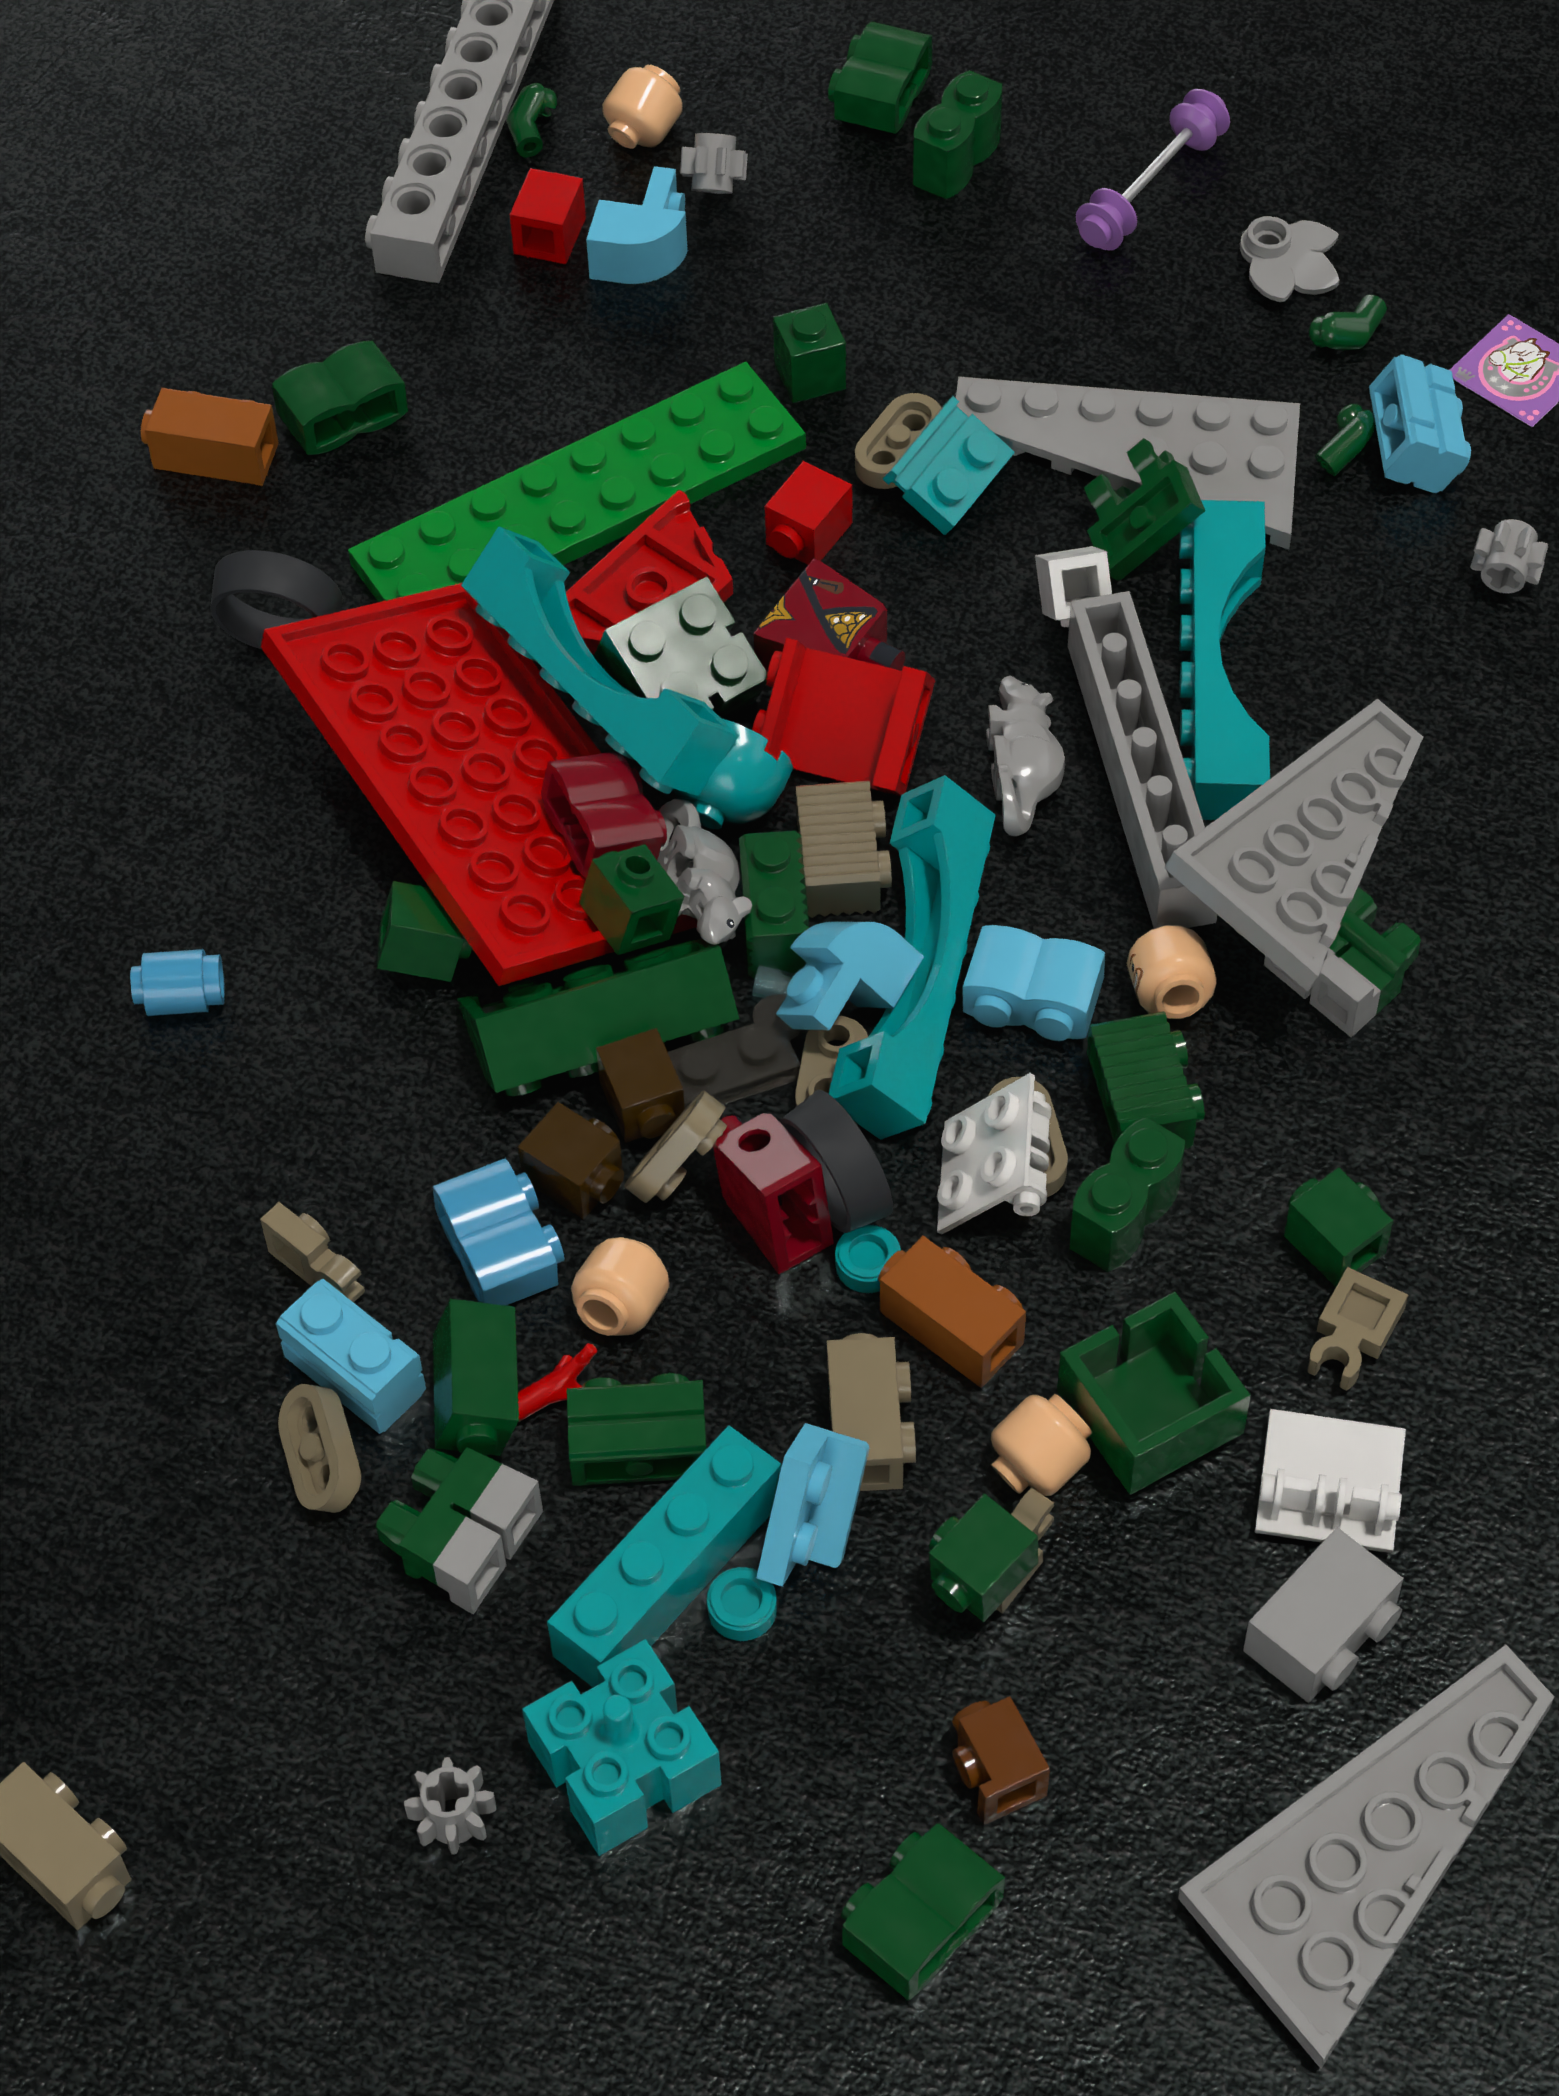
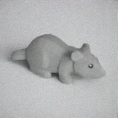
[986,676,1065,836]
[658,798,752,945]

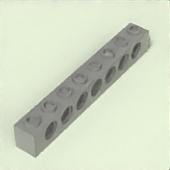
[365,0,554,284]

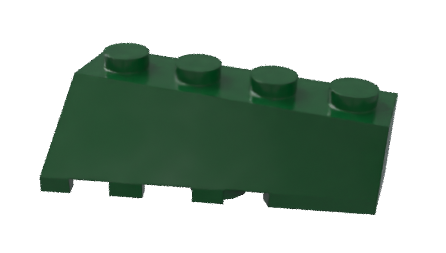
[457,938,739,1096]

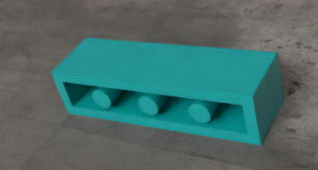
[547,1425,782,1687]

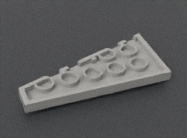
[956,377,1300,550]
[1164,699,1423,992]
[1178,1645,1554,2068]

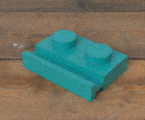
[882,396,1015,535]

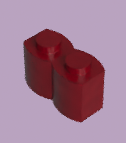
[541,751,667,878]

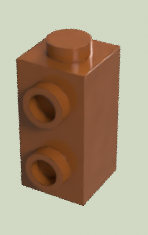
[141,388,279,486]
[878,1236,1026,1388]

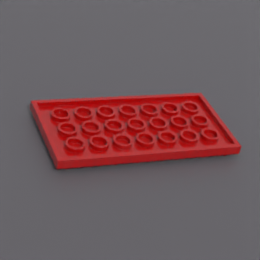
[261,583,697,986]

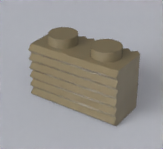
[796,781,892,918]

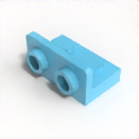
[756,1423,870,1586]

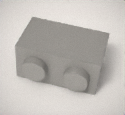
[1243,1527,1403,1703]

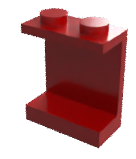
[752,637,935,797]

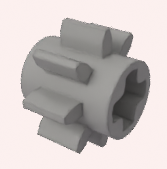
[680,133,748,194]
[1471,519,1548,593]
[404,1757,496,1854]

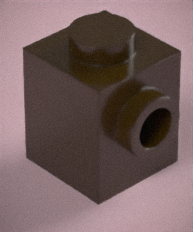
[596,1028,685,1143]
[518,1102,624,1220]

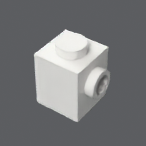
[1035,546,1112,627]

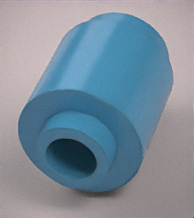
[130,949,225,1016]

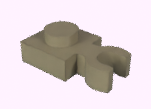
[260,1202,365,1302]
[1308,1267,1408,1391]

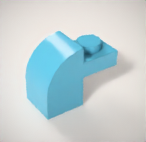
[586,166,688,284]
[776,922,924,1030]

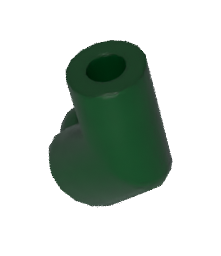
[506,83,557,157]
[1309,295,1387,350]
[1315,404,1376,476]

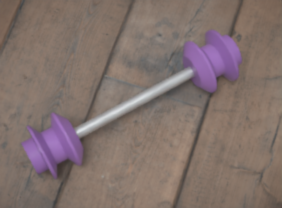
[1076,89,1230,250]

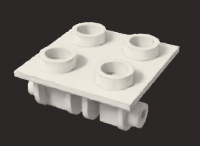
[937,1073,1052,1234]
[1255,1409,1406,1553]

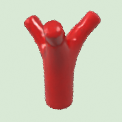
[518,1343,597,1422]

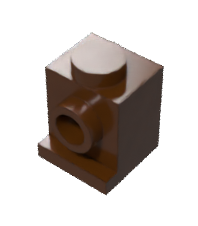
[952,1696,1050,1825]

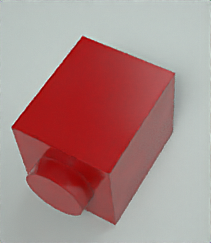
[510,168,586,264]
[765,461,852,565]

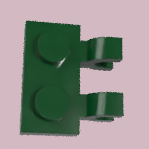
[1084,438,1206,581]

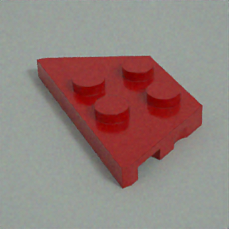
[566,490,733,654]

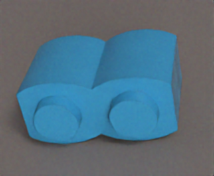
[433,1158,565,1306]

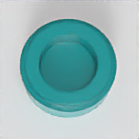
[835,1225,901,1293]
[707,1567,777,1641]

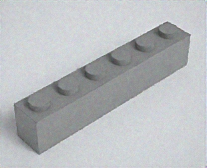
[1068,591,1217,929]

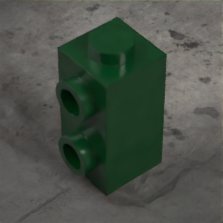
[433,1299,519,1456]

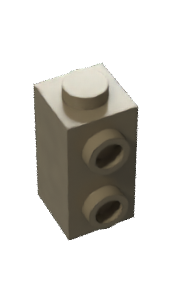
[827,1333,916,1491]
[0,1762,131,1931]

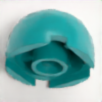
[673,719,793,829]

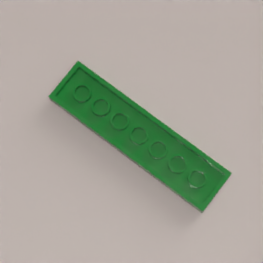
[348,362,806,602]

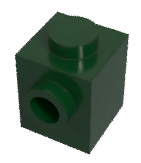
[773,303,846,403]
[579,844,685,955]
[377,881,472,982]
[1284,1167,1393,1287]
[929,1493,1039,1622]

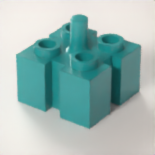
[522,1639,722,1856]

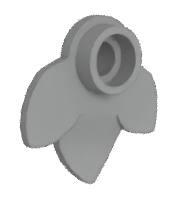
[1240,216,1339,302]

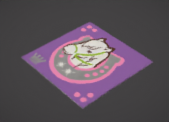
[1449,314,1559,427]

